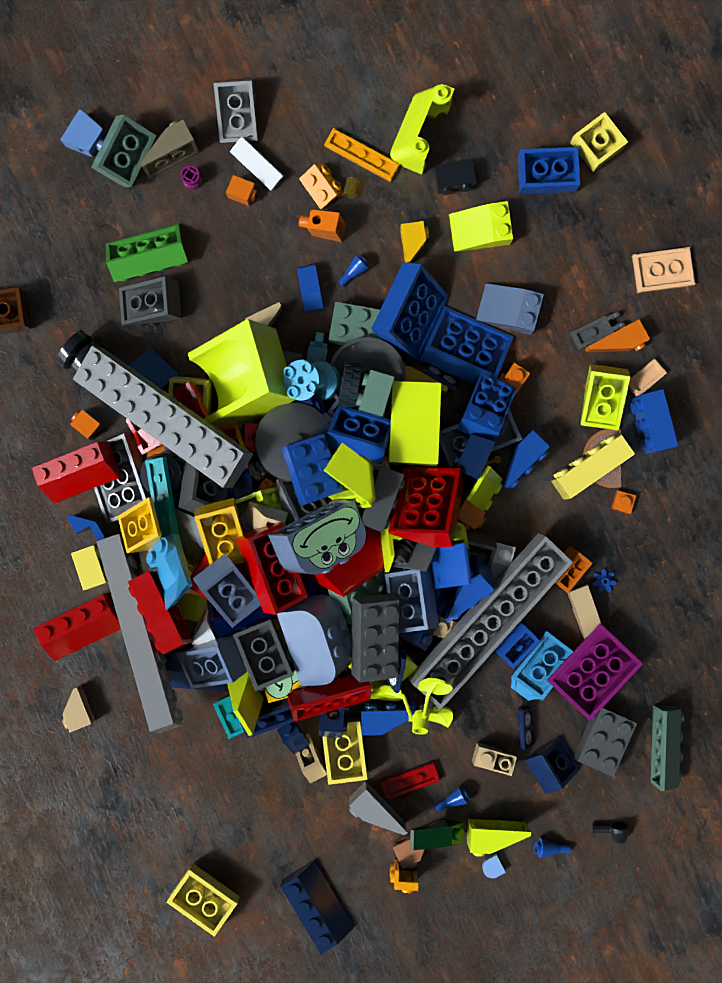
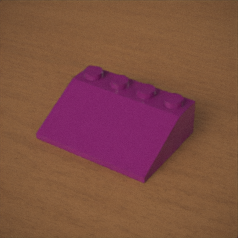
[547,623,643,721]

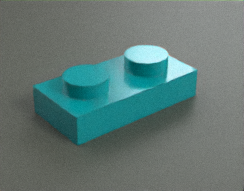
[213,696,244,739]

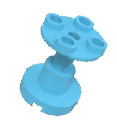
[283,360,340,400]

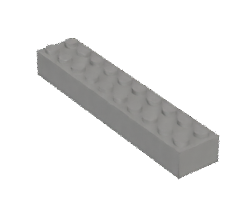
[73,346,253,488]
[408,533,573,709]
[97,534,183,733]

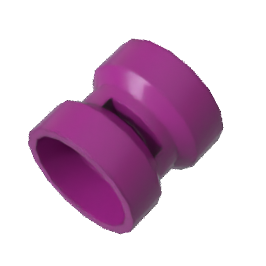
[180,165,202,190]

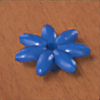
[592,569,617,593]

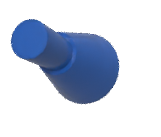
[338,255,369,286]
[435,786,470,812]
[534,838,571,858]

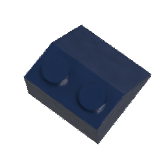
[452,434,495,481]
[526,736,581,794]

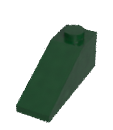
[410,819,464,851]

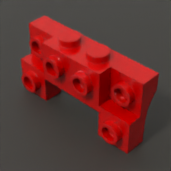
[126,381,209,455]

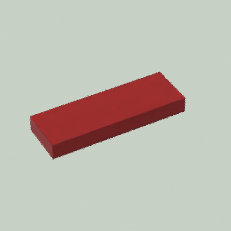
[380,761,441,801]

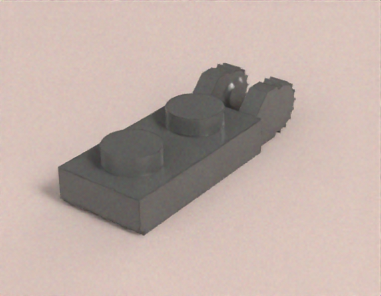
[570,311,626,350]

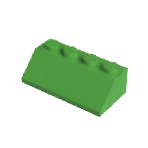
[105,224,188,282]

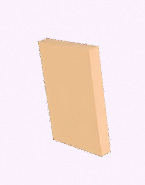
[632,247,695,293]

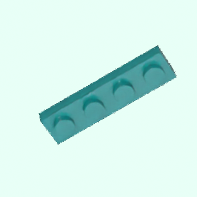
[145,457,179,539]

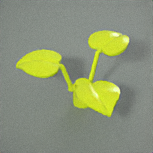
[370,678,453,734]

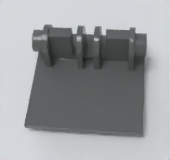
[393,539,437,572]

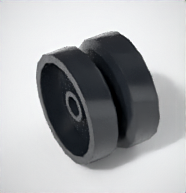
[56,330,105,376]

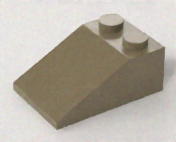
[140,120,199,178]

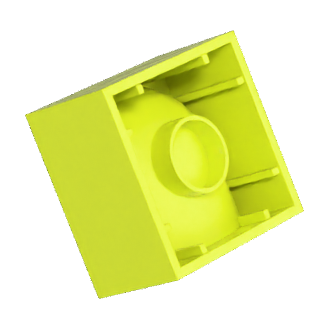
[188,319,296,429]
[388,381,441,468]

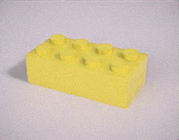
[551,435,635,500]

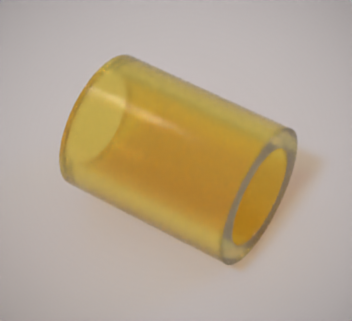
[343,177,359,199]

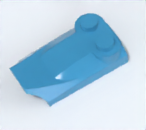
[146,534,192,610]
[511,630,573,701]

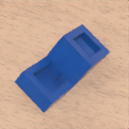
[297,264,323,311]
[67,515,108,541]

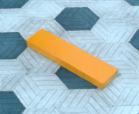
[324,128,400,182]

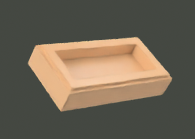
[628,359,667,397]

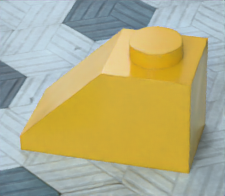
[400,221,429,263]

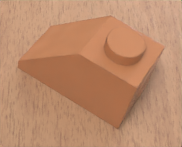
[392,834,424,869]

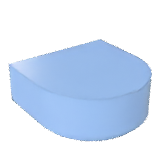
[482,853,506,878]

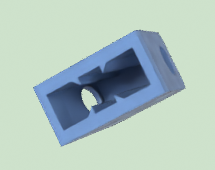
[60,109,107,157]

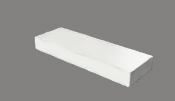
[230,137,284,191]

